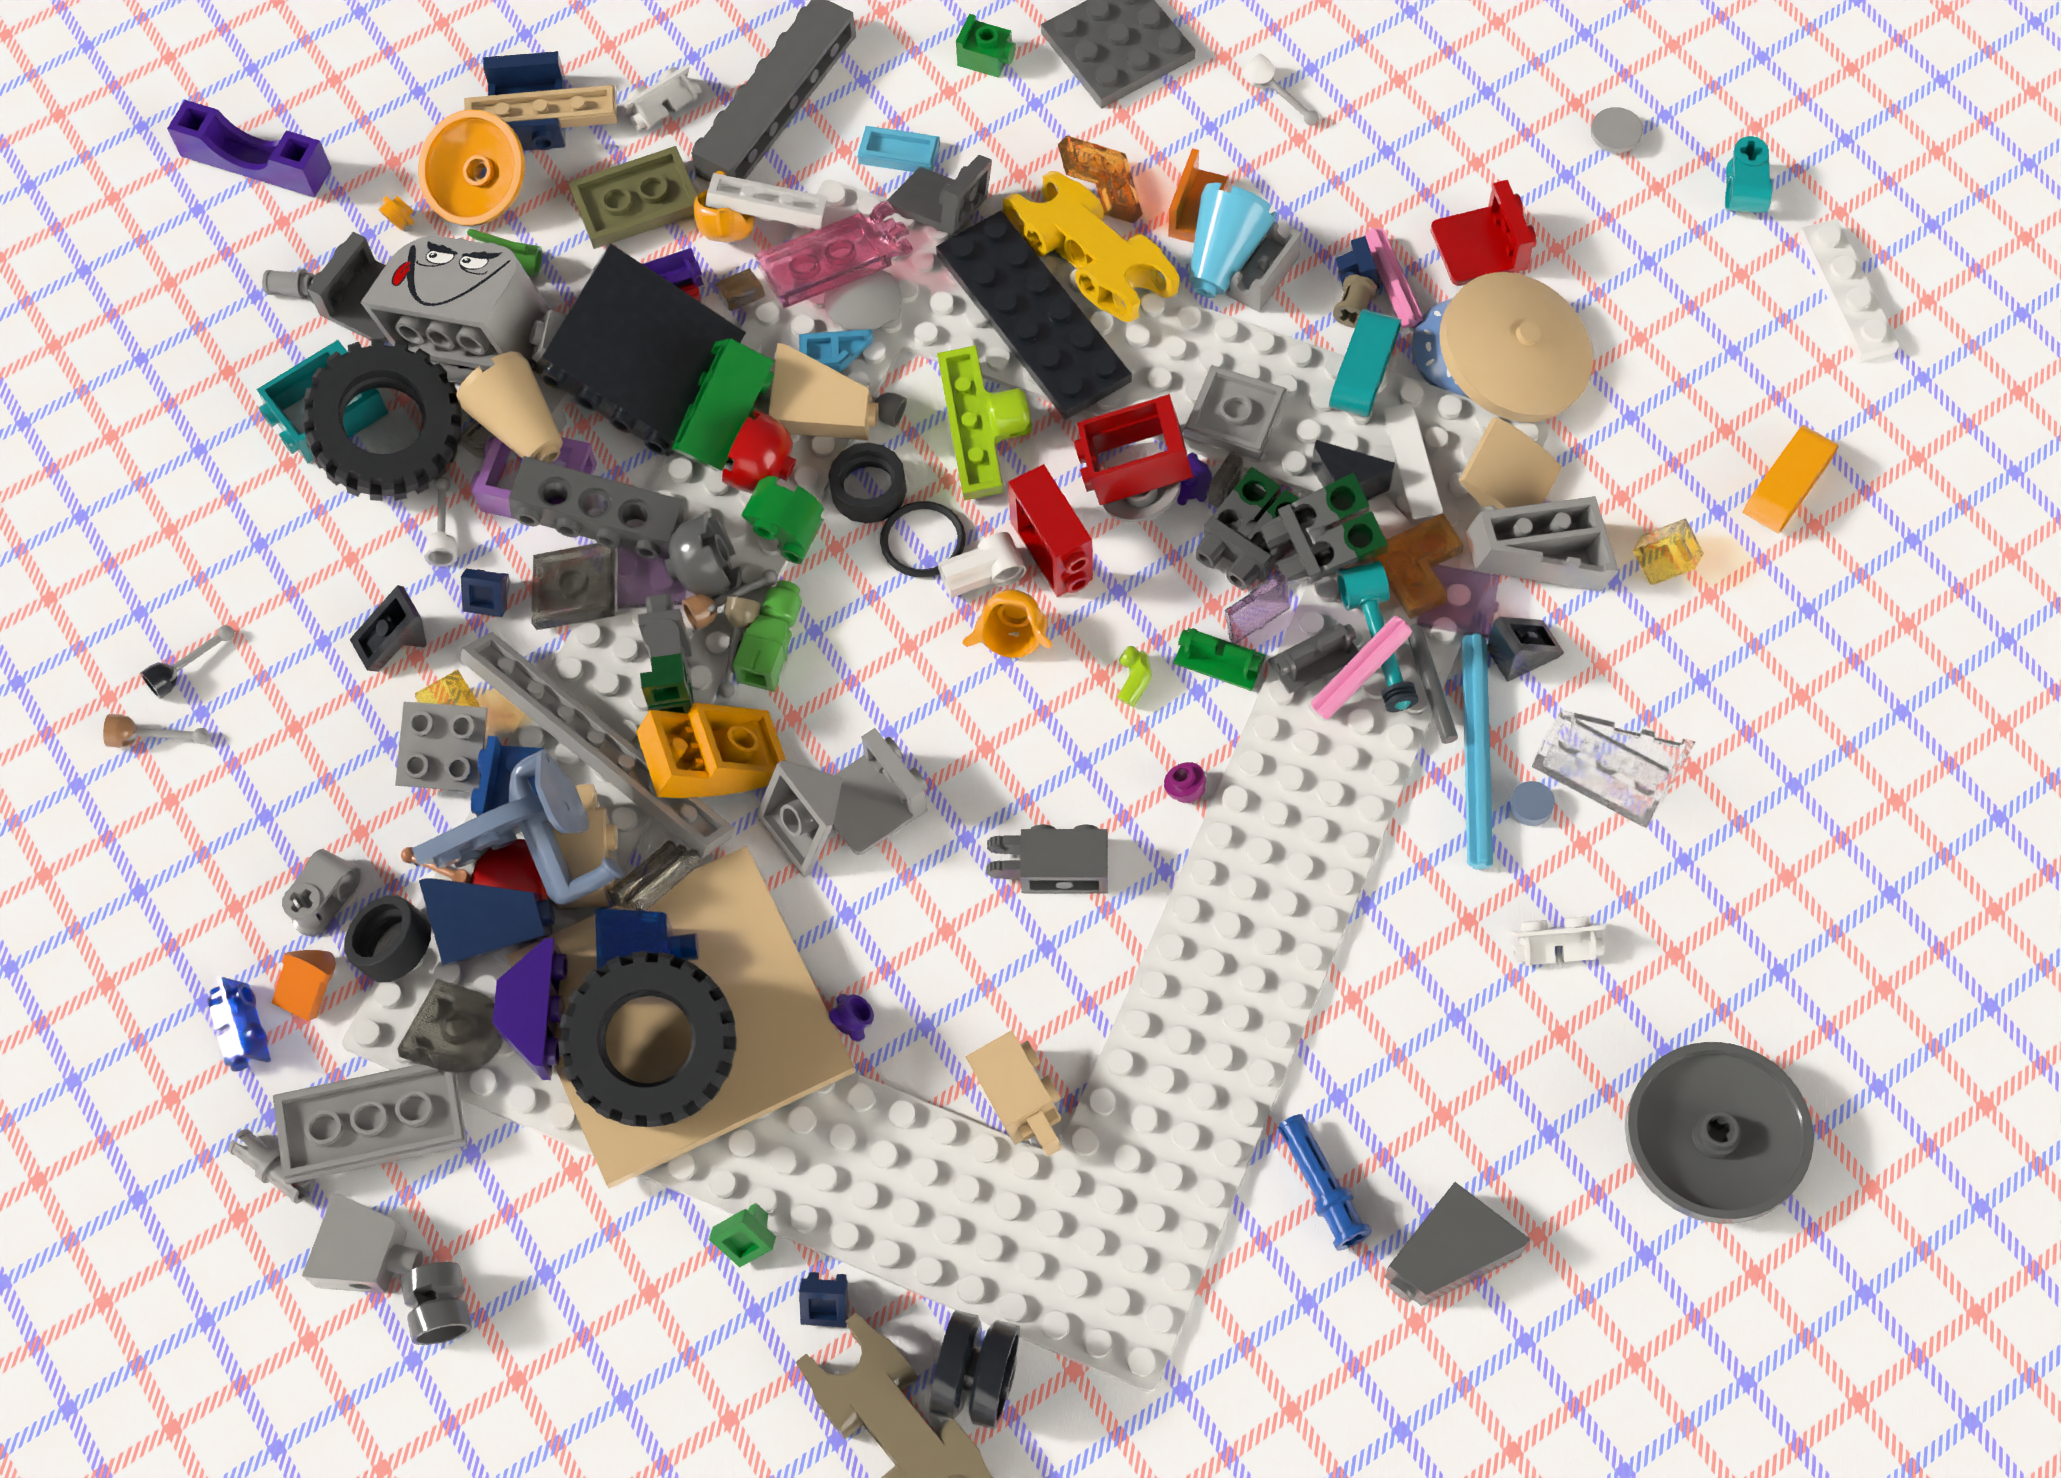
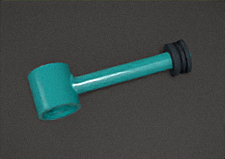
[1337,561,1419,712]

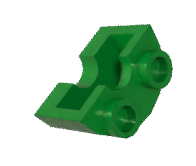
[741,476,824,564]

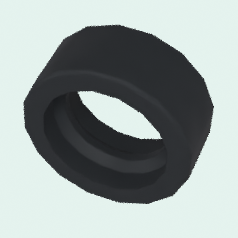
[828,442,907,524]
[344,895,431,982]

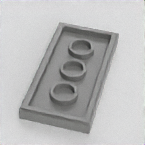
[272,1057,468,1185]

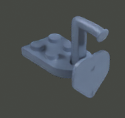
[412,749,623,905]

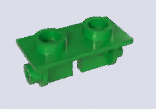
[1173,628,1266,691]

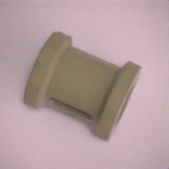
[1333,274,1377,328]

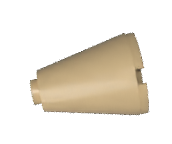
[457,351,563,463]

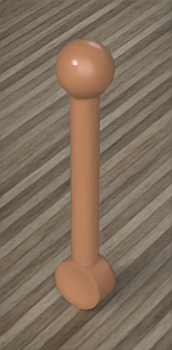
[400,847,471,883]

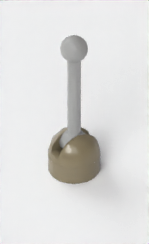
[718,597,760,698]

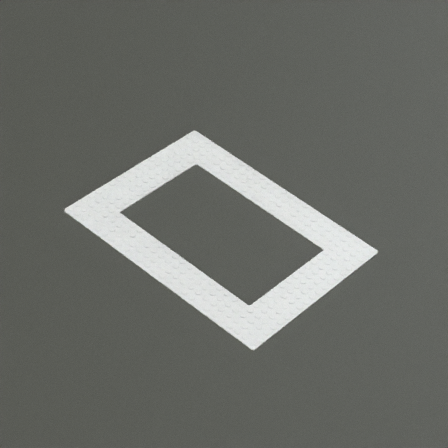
[342,179,1549,1392]

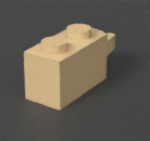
[552,784,618,909]
[965,1030,1063,1157]

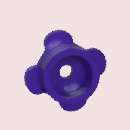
[829,994,874,1042]

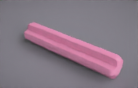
[1364,228,1423,328]
[1311,616,1412,719]

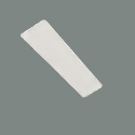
[1383,403,1443,519]

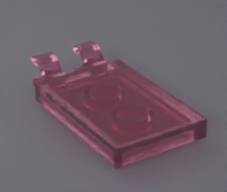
[754,202,913,309]

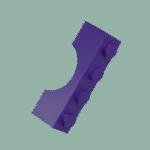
[167,100,332,198]

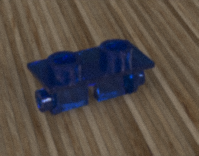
[207,976,271,1072]

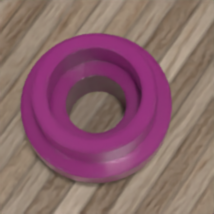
[1164,762,1206,803]

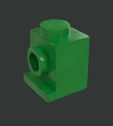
[955,13,1016,78]

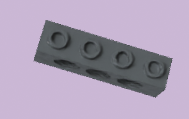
[508,456,684,560]

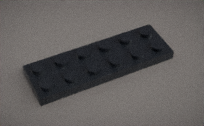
[936,210,1132,420]

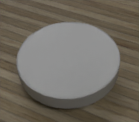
[1590,107,1643,153]

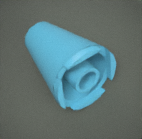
[1188,182,1277,298]

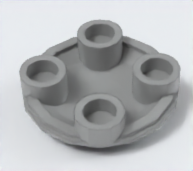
[823,265,902,331]

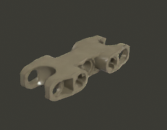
[796,1313,993,1478]

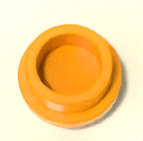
[378,196,415,231]

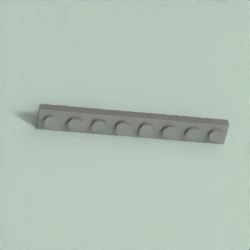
[459,632,735,858]

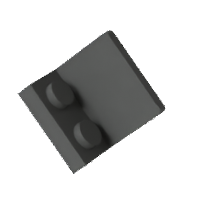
[886,154,992,235]

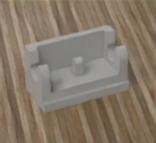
[1226,222,1302,313]

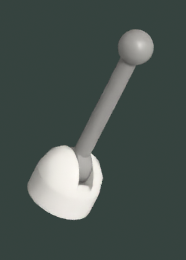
[1242,53,1319,126]
[424,477,458,567]

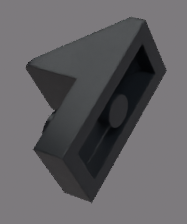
[349,585,427,672]

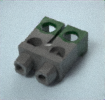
[1196,466,1300,591]
[1260,472,1388,585]
[638,594,694,714]

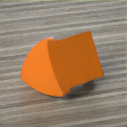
[271,950,336,1021]

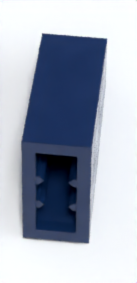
[419,878,555,965]

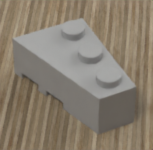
[1465,496,1619,591]

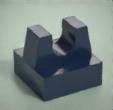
[1335,236,1380,289]
[460,568,509,617]
[799,1272,849,1328]

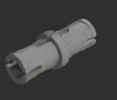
[228,1129,315,1204]

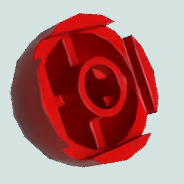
[722,409,797,494]

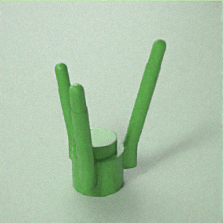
[467,229,542,277]

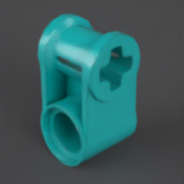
[1725,136,1772,213]

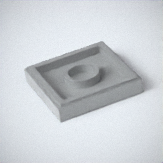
[1184,365,1287,460]

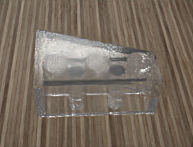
[1532,710,1696,829]

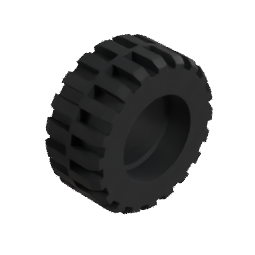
[302,339,462,501]
[558,951,737,1127]

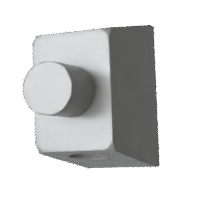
[302,1192,423,1293]

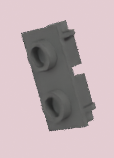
[1267,623,1359,694]

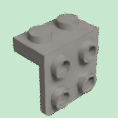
[833,728,928,855]

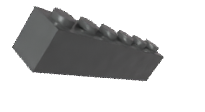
[691,0,856,182]

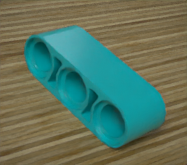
[1329,308,1402,418]

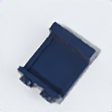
[483,51,566,151]

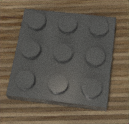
[1041,0,1196,109]

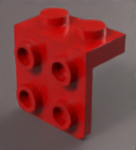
[1430,179,1537,286]

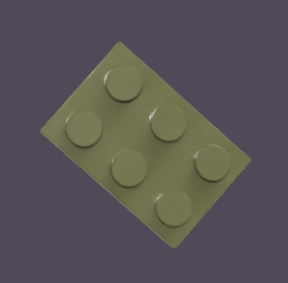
[568,146,697,249]

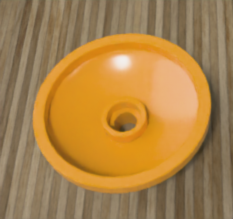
[418,110,525,226]

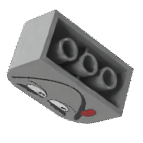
[361,236,550,370]

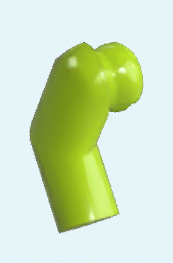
[1116,645,1152,708]

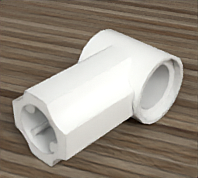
[938,532,1026,598]

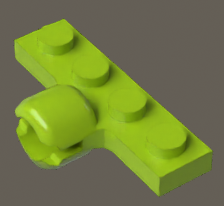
[937,345,1032,501]

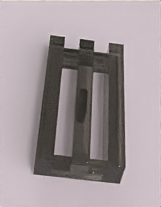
[608,840,702,915]

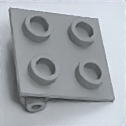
[395,701,488,792]

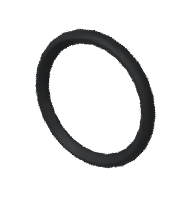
[880,501,966,577]

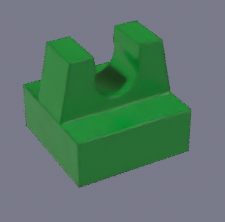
[709,1203,776,1268]

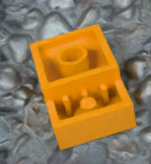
[636,703,787,798]

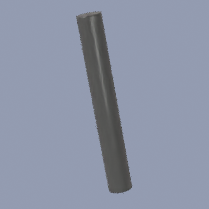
[1408,625,1458,744]

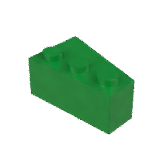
[672,338,774,471]

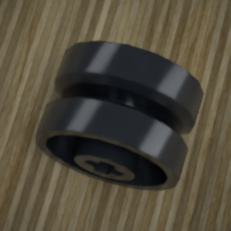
[930,1310,1020,1429]

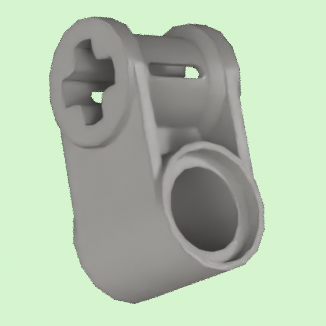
[282,849,362,936]

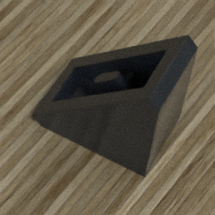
[1311,440,1395,500]
[1487,616,1564,682]

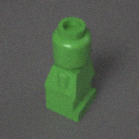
[733,580,802,692]

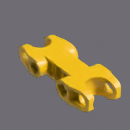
[1002,171,1180,322]

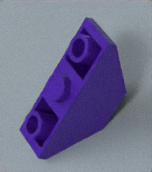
[493,938,568,1080]

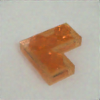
[1057,135,1143,223]
[1371,514,1464,619]

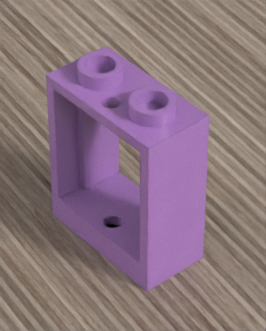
[471,436,597,519]

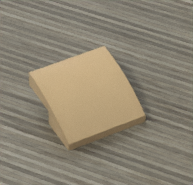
[1458,417,1562,509]

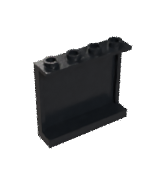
[532,244,746,457]

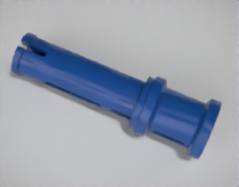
[1277,1114,1372,1251]

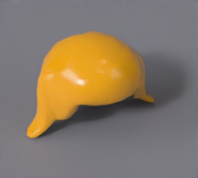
[694,171,755,243]
[962,589,1052,658]

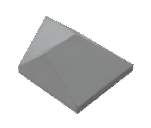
[756,760,843,878]

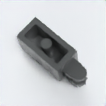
[986,824,1108,894]

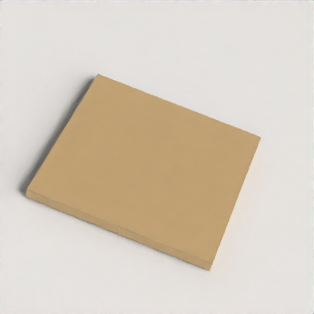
[506,846,856,1189]

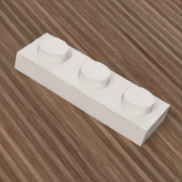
[705,173,828,229]

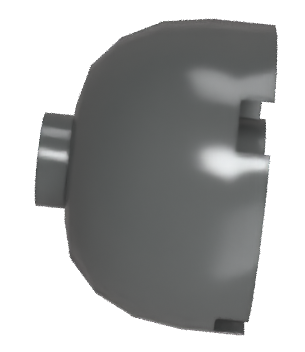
[665,511,742,597]

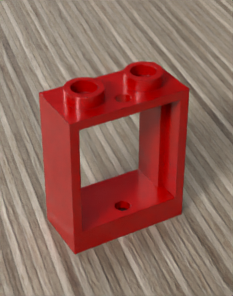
[1074,394,1194,506]
[1008,464,1093,597]

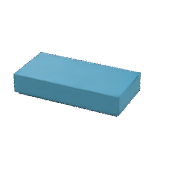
[857,125,940,172]

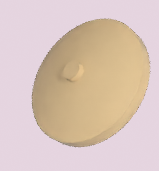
[1439,272,1593,422]

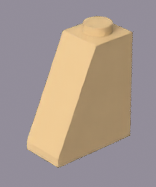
[769,343,879,440]

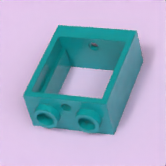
[256,340,389,464]

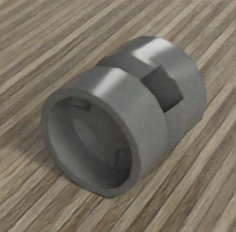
[400,1262,472,1345]

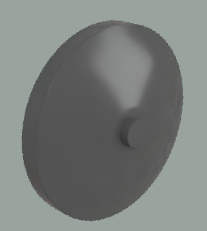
[1625,1042,1814,1224]

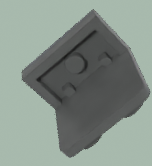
[308,232,388,343]

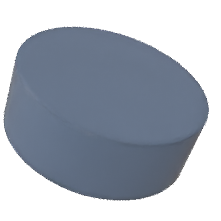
[1510,781,1555,826]

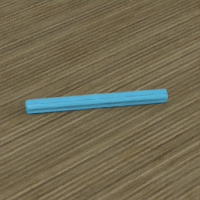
[1462,633,1493,870]

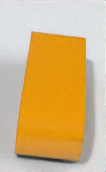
[1742,425,1839,534]

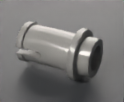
[262,268,315,300]

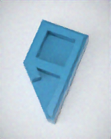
[799,329,873,373]

